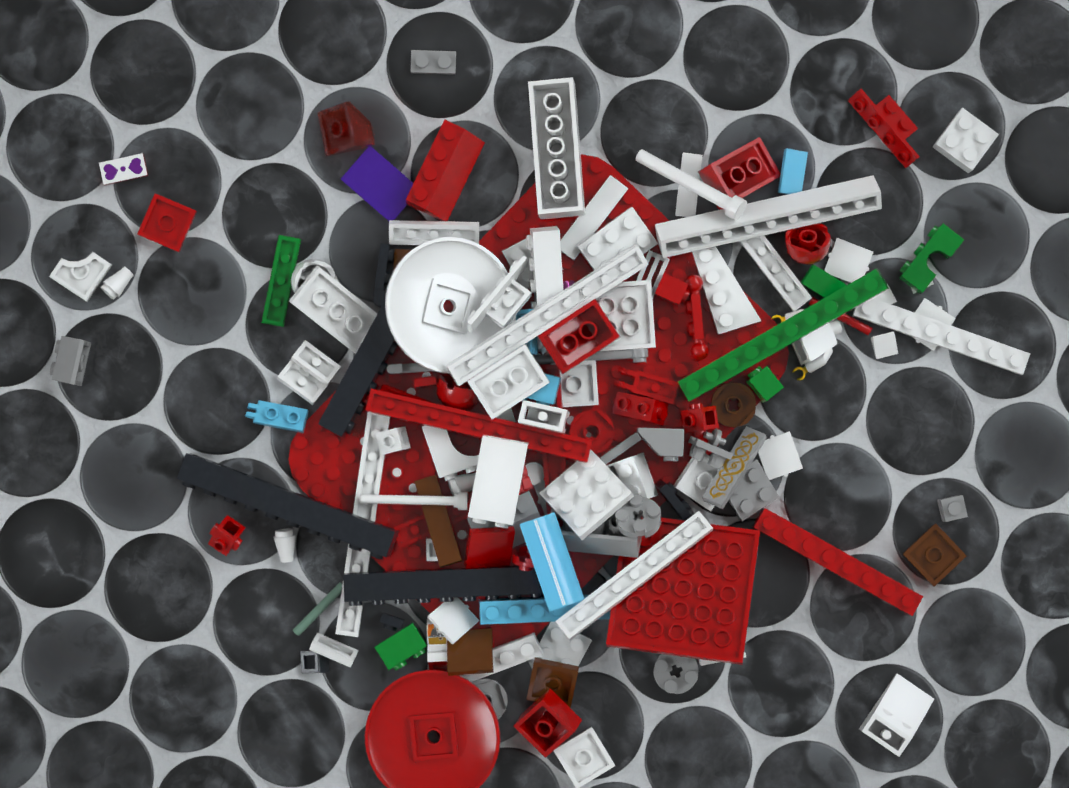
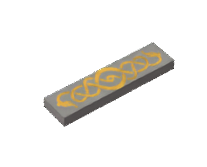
[702,426,767,509]

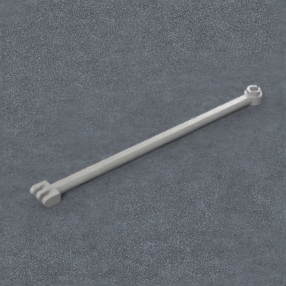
[387,348,648,374]

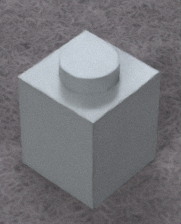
[937,495,968,522]

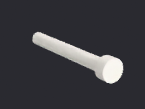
[636,149,747,221]

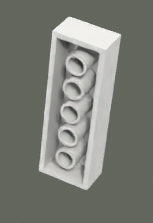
[528,77,585,219]

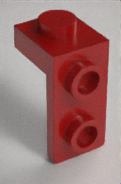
[612,392,668,426]

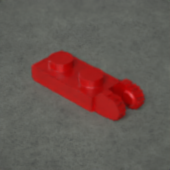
[614,367,680,405]

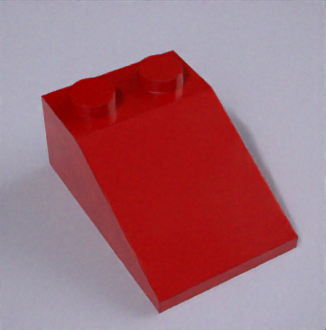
[698,137,780,210]
[538,299,621,374]

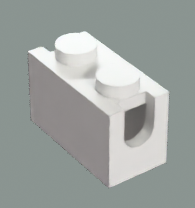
[518,400,570,434]

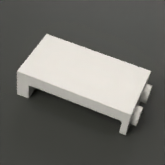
[468,435,528,528]

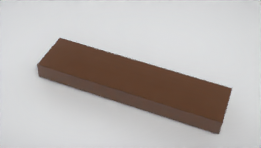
[414,475,462,568]

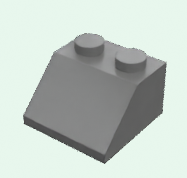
[50,336,91,386]
[637,428,684,461]

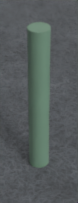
[293,582,343,636]

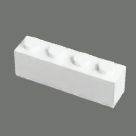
[526,226,563,309]

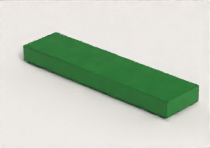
[261,235,301,327]

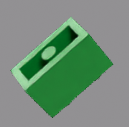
[746,366,784,403]
[374,622,427,671]

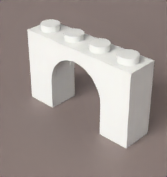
[422,408,516,481]

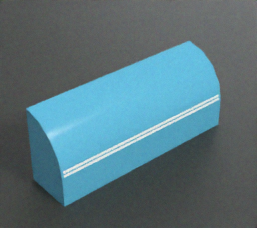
[520,512,584,612]

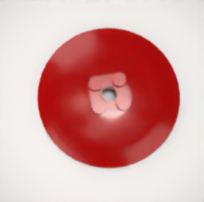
[365,669,500,788]

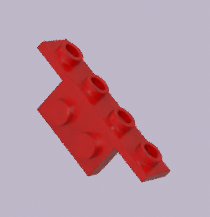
[848,89,920,168]

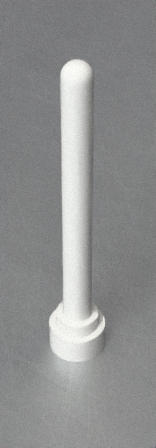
[359,492,468,510]

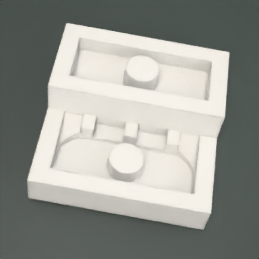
[277,340,341,405]

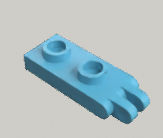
[245,400,309,433]

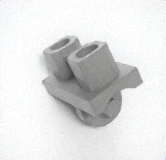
[688,429,733,469]

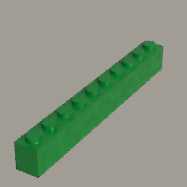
[678,269,889,401]

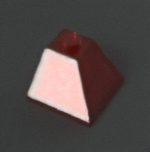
[317,101,375,156]

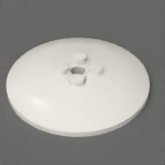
[385,237,516,374]

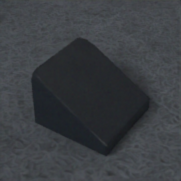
[300,650,329,674]

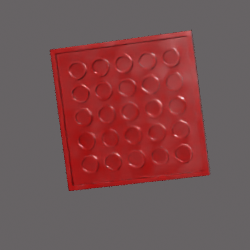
[606,518,760,665]

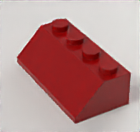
[406,119,485,221]

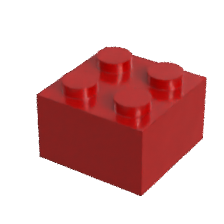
[513,688,582,758]

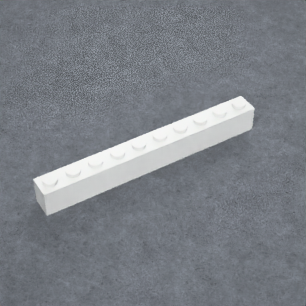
[655,175,882,258]

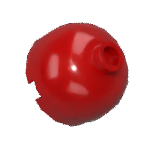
[785,223,831,264]
[437,373,479,410]

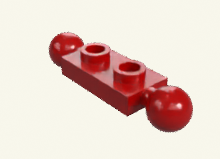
[685,275,709,360]

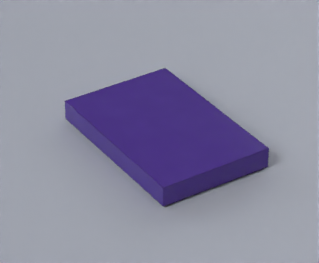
[341,146,413,221]

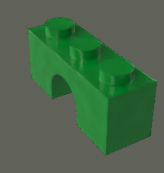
[899,223,964,294]

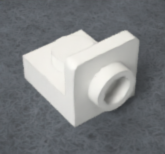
[376,427,411,455]

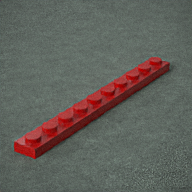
[365,389,592,463]

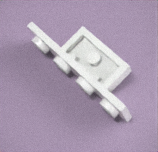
[467,255,532,333]

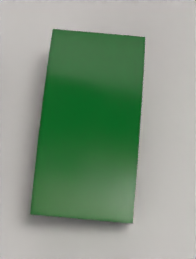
[801,264,846,298]

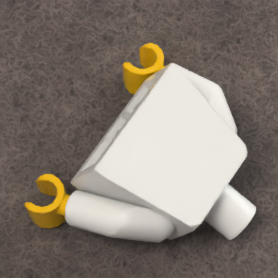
[771,309,842,380]

